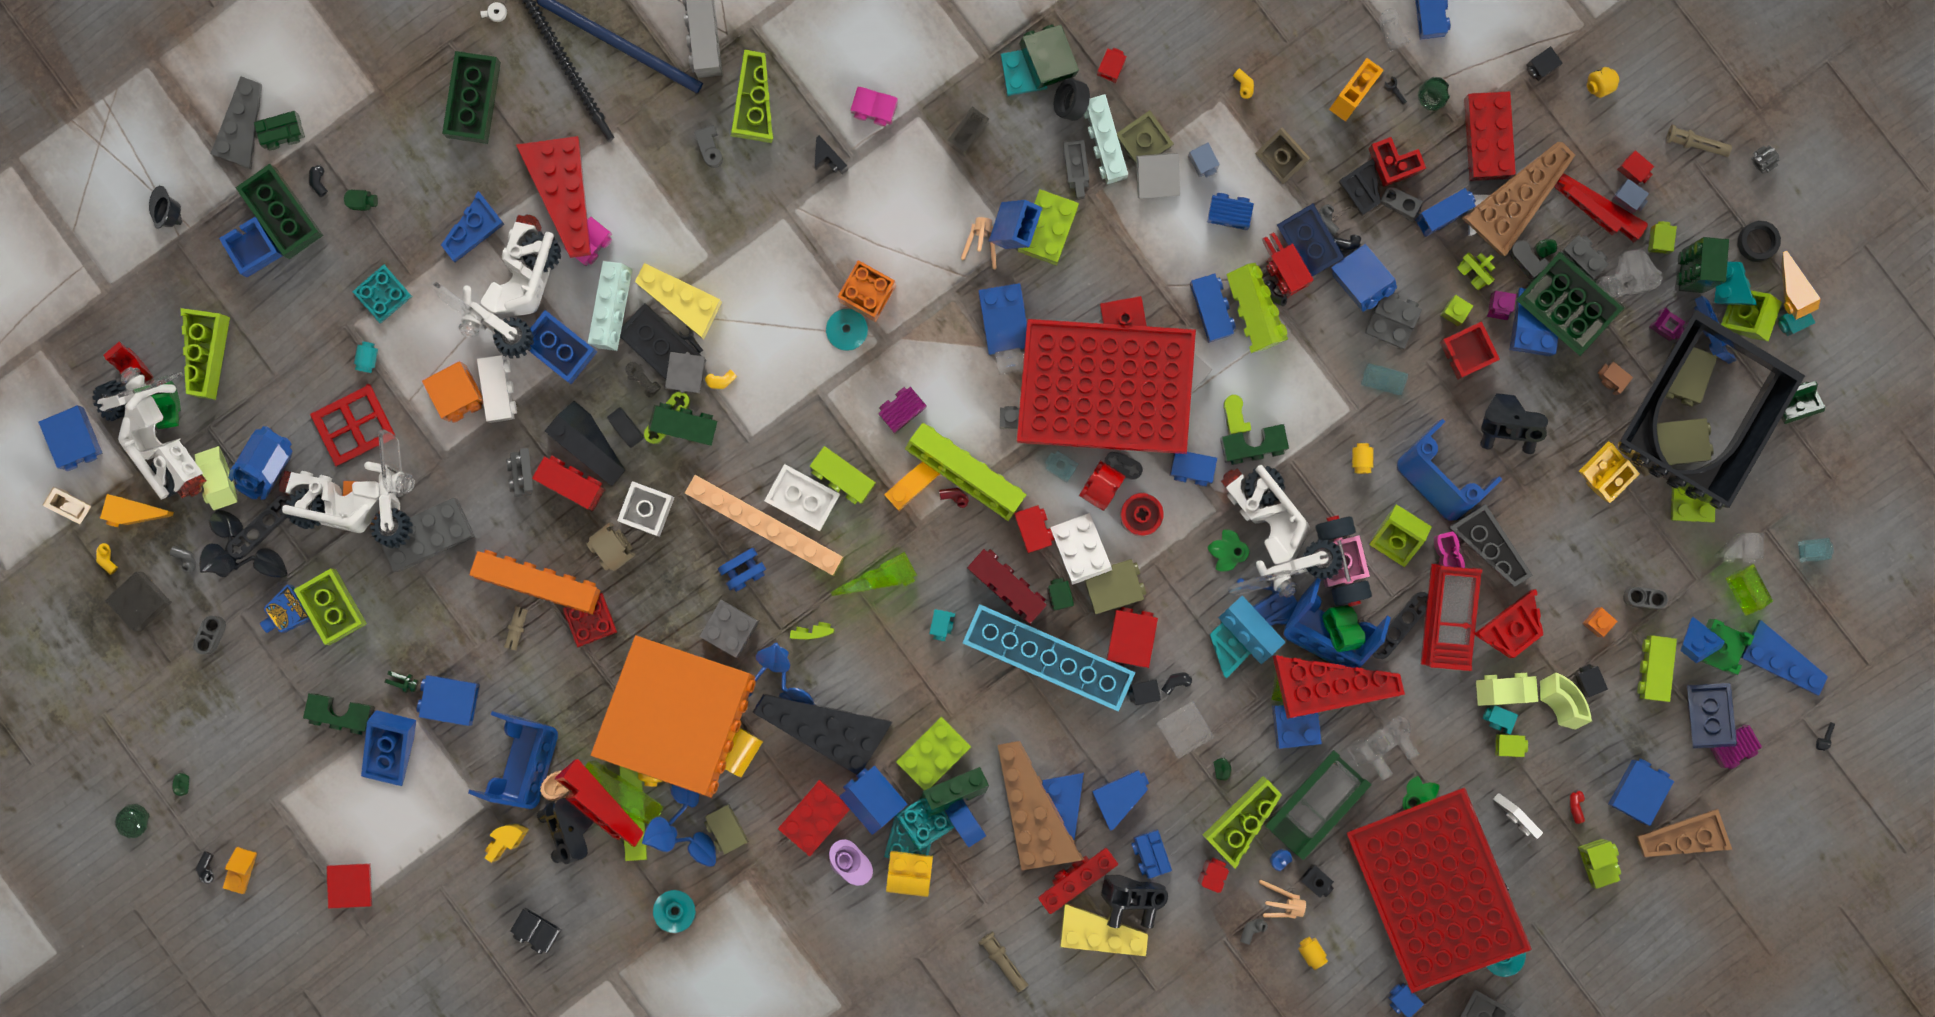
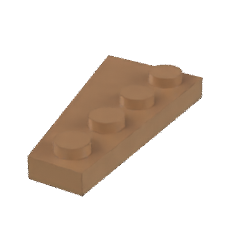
[1636,809,1732,857]

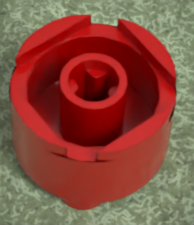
[1079,460,1126,511]
[1120,493,1164,537]

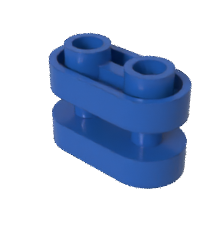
[717,547,766,592]

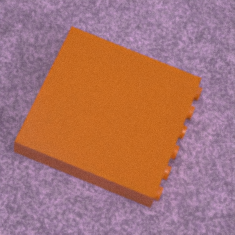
[590,635,756,798]

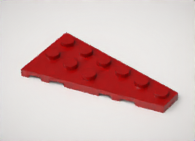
[516,136,591,258]
[1273,655,1405,719]

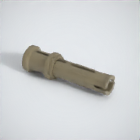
[1666,124,1732,158]
[978,931,1028,993]

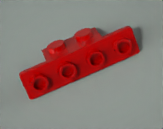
[1038,848,1118,914]

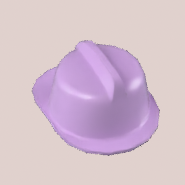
[829,839,873,886]

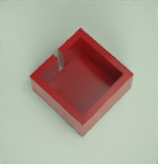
[1440,321,1500,380]

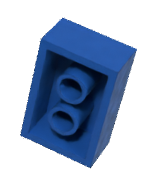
[529,310,597,384]

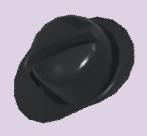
[149,185,182,229]

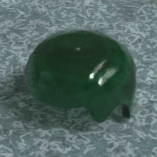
[1418,77,1450,111]
[115,804,150,838]

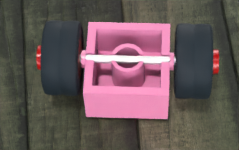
[1315,515,1372,607]

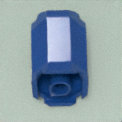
[228,426,293,500]

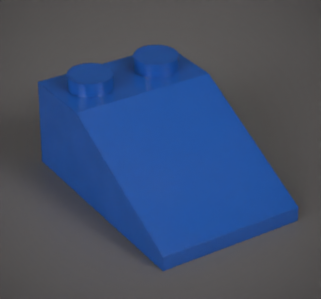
[979,283,1027,355]
[1509,288,1558,357]
[361,710,416,786]

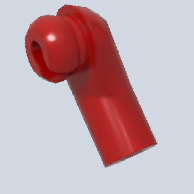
[1570,791,1585,824]

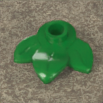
[1207,530,1250,571]
[1402,776,1440,810]

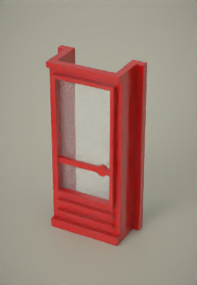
[1420,564,1483,671]

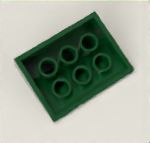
[1516,252,1625,356]

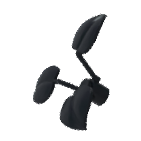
[199,510,287,578]

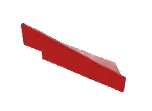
[1554,173,1648,243]
[555,759,643,847]

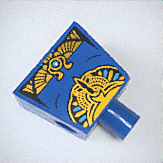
[260,584,311,633]

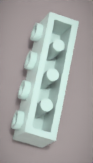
[1084,94,1128,184]
[588,261,632,351]

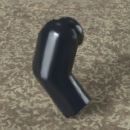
[309,165,328,198]
[1333,235,1361,250]
[1265,280,1287,306]
[1161,672,1192,696]
[196,851,214,884]

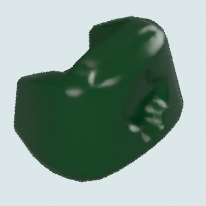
[1534,239,1557,258]
[1213,758,1232,781]
[172,773,189,796]

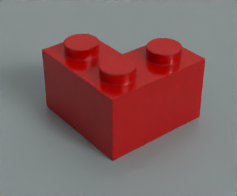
[1368,137,1426,187]

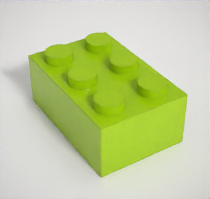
[1018,189,1079,266]
[294,568,367,645]
[896,716,971,790]

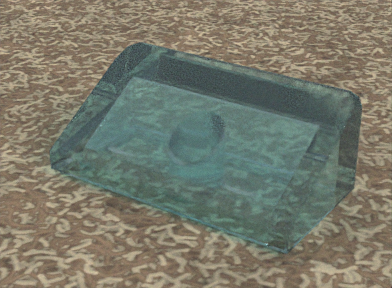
[1361,363,1409,396]

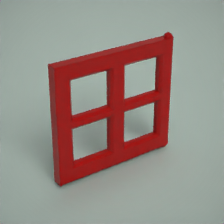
[310,384,396,467]

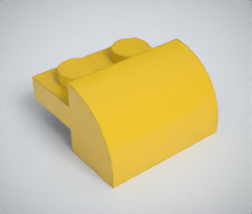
[1579,442,1640,503]
[725,727,763,777]
[485,824,529,863]
[886,851,933,897]

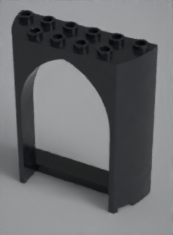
[1618,310,1805,510]

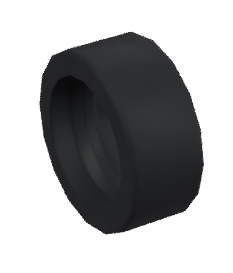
[1053,78,1090,121]
[1737,221,1781,262]
[607,407,644,448]

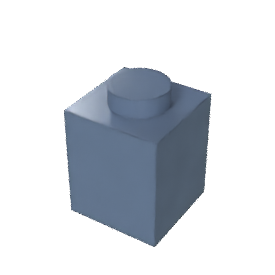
[1188,142,1220,178]
[1612,179,1649,213]

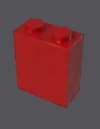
[1106,607,1158,668]

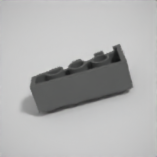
[1449,504,1533,587]

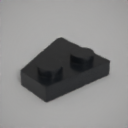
[1339,158,1380,216]

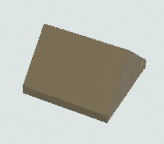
[1255,127,1310,184]

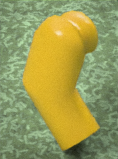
[705,369,737,389]

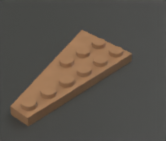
[1462,142,1575,256]
[998,741,1084,870]

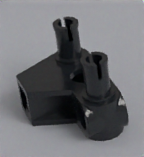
[1480,393,1548,454]
[537,798,594,864]
[1101,875,1168,928]

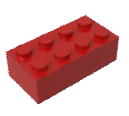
[1464,91,1516,181]

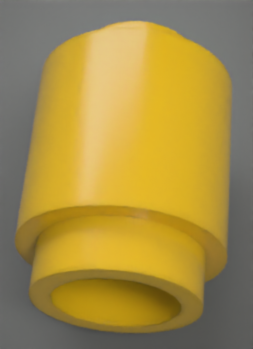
[1352,443,1374,474]
[1298,936,1328,970]

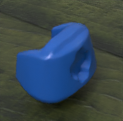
[1270,849,1292,871]

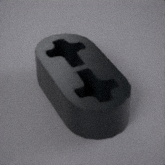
[1104,452,1143,480]

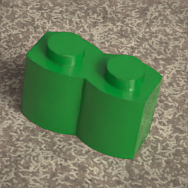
[1322,605,1366,652]

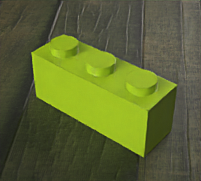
[810,446,876,505]
[1637,635,1677,702]

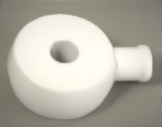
[480,2,507,22]

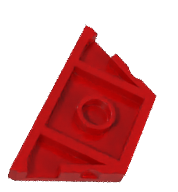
[1474,589,1544,658]

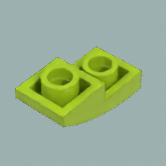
[790,622,835,640]

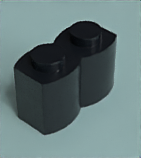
[510,908,562,954]

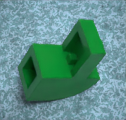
[149,378,181,429]

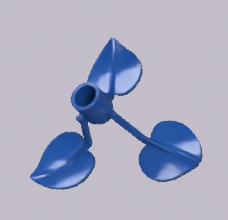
[749,642,816,705]
[642,784,716,867]

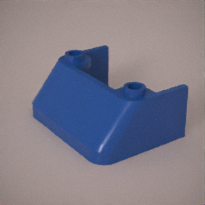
[1397,419,1502,521]
[1284,578,1391,668]
[468,711,558,809]

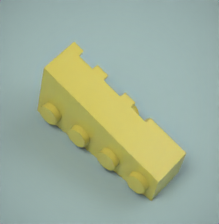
[635,263,722,340]
[1060,903,1148,956]

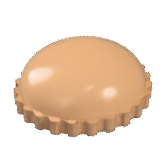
[540,771,571,801]

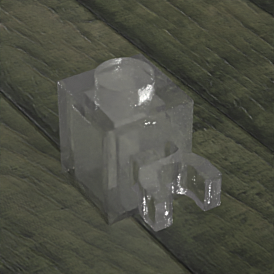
[995,348,1025,375]

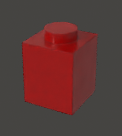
[1097,48,1127,83]
[1617,150,1655,185]

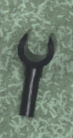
[1385,76,1407,105]
[679,326,703,354]
[1816,722,1835,751]

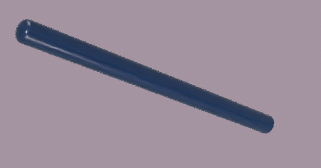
[537,0,703,94]

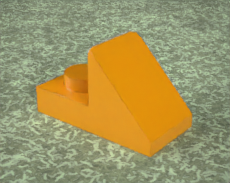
[223,847,257,894]

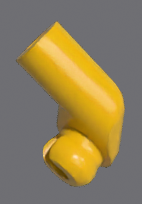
[1233,68,1254,99]
[96,543,118,575]

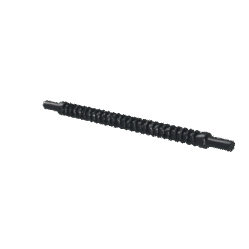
[522,0,615,142]

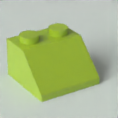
[1721,290,1782,341]
[1369,504,1432,567]

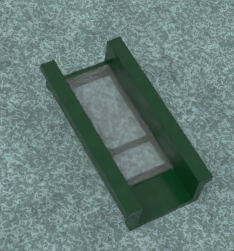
[1265,750,1372,861]

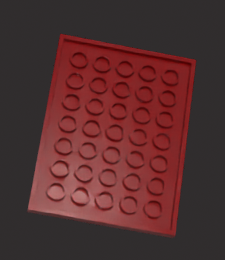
[1017,319,1196,454]
[1347,787,1532,993]

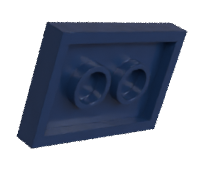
[1277,203,1345,277]
[1687,683,1737,749]

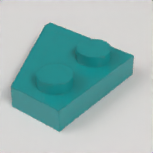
[1001,50,1047,96]
[1714,261,1756,305]
[1209,622,1251,678]

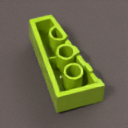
[730,50,773,143]
[1226,262,1288,353]
[180,308,230,400]
[1203,776,1282,869]

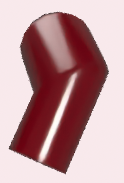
[939,488,969,508]

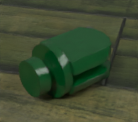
[344,189,378,211]
[384,670,419,693]

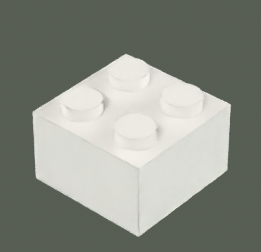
[617,481,675,537]

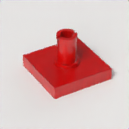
[1100,296,1147,326]

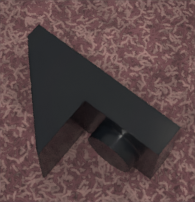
[815,135,848,175]

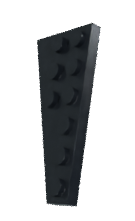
[753,694,892,775]

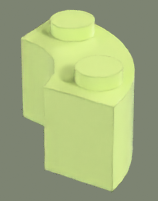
[195,446,237,510]
[1476,673,1538,706]
[1540,673,1592,730]

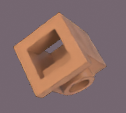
[1597,362,1633,396]

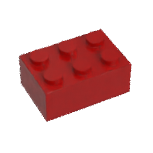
[532,455,606,511]
[778,779,850,856]

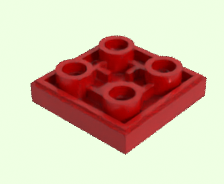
[562,593,617,648]
[327,863,372,909]

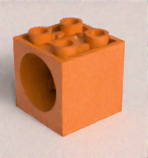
[837,260,896,322]
[422,361,484,423]

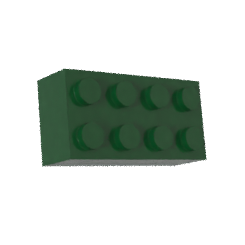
[442,51,501,144]
[235,164,324,260]
[1676,237,1729,293]

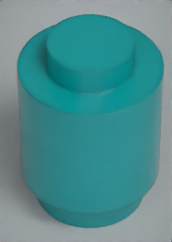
[354,341,378,373]

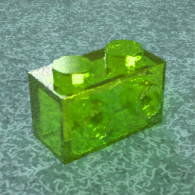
[1725,564,1773,616]

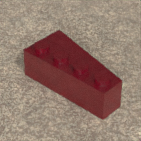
[967,549,1047,625]

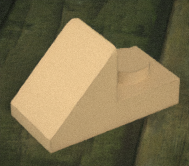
[42,487,91,524]

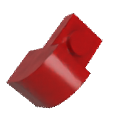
[103,341,154,384]

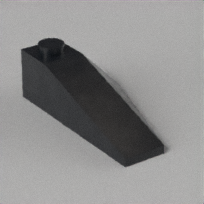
[545,401,626,486]

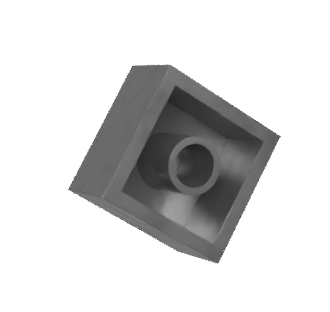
[699,600,759,658]

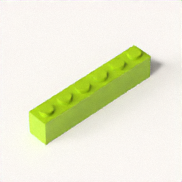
[905,423,1027,521]

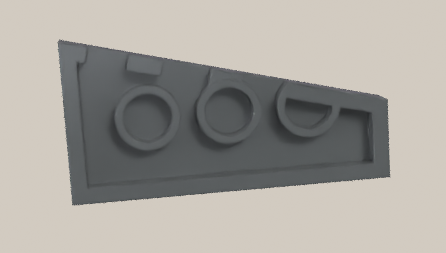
[210,76,262,169]

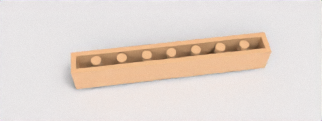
[685,475,844,576]

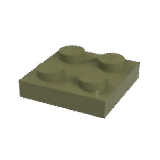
[1117,110,1174,165]

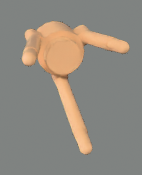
[961,217,997,270]
[1259,880,1306,919]

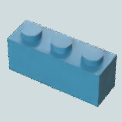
[1218,595,1285,664]

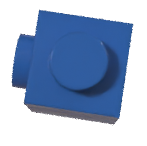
[1388,983,1424,1017]

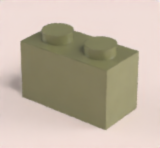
[704,804,749,855]

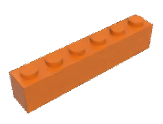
[469,550,600,615]

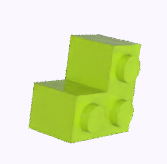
[1578,839,1621,889]

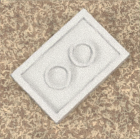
[764,464,840,531]
[1050,513,1112,585]

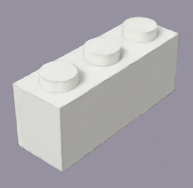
[477,355,517,423]

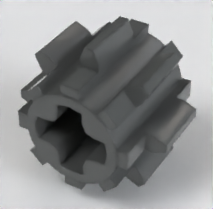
[1751,145,1780,173]

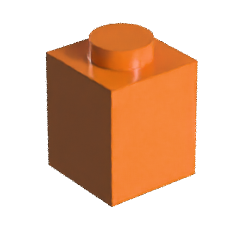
[1582,607,1618,637]

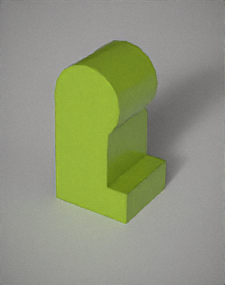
[1224,395,1251,435]

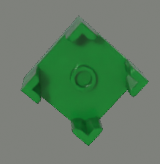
[1700,619,1754,675]

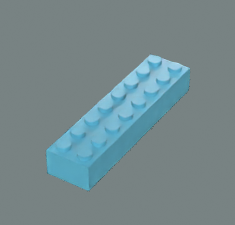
[963,604,1136,712]

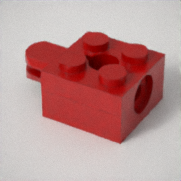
[1262,232,1314,298]

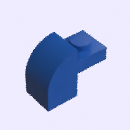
[945,799,986,847]

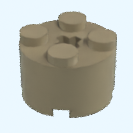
[586,522,635,571]

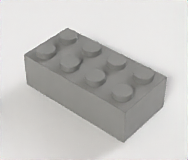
[682,0,723,78]

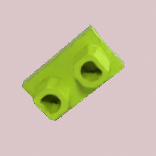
[1457,252,1495,290]

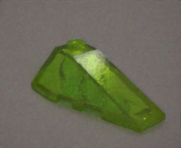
[830,552,917,597]
[585,760,664,824]

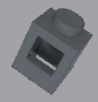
[1000,406,1020,429]

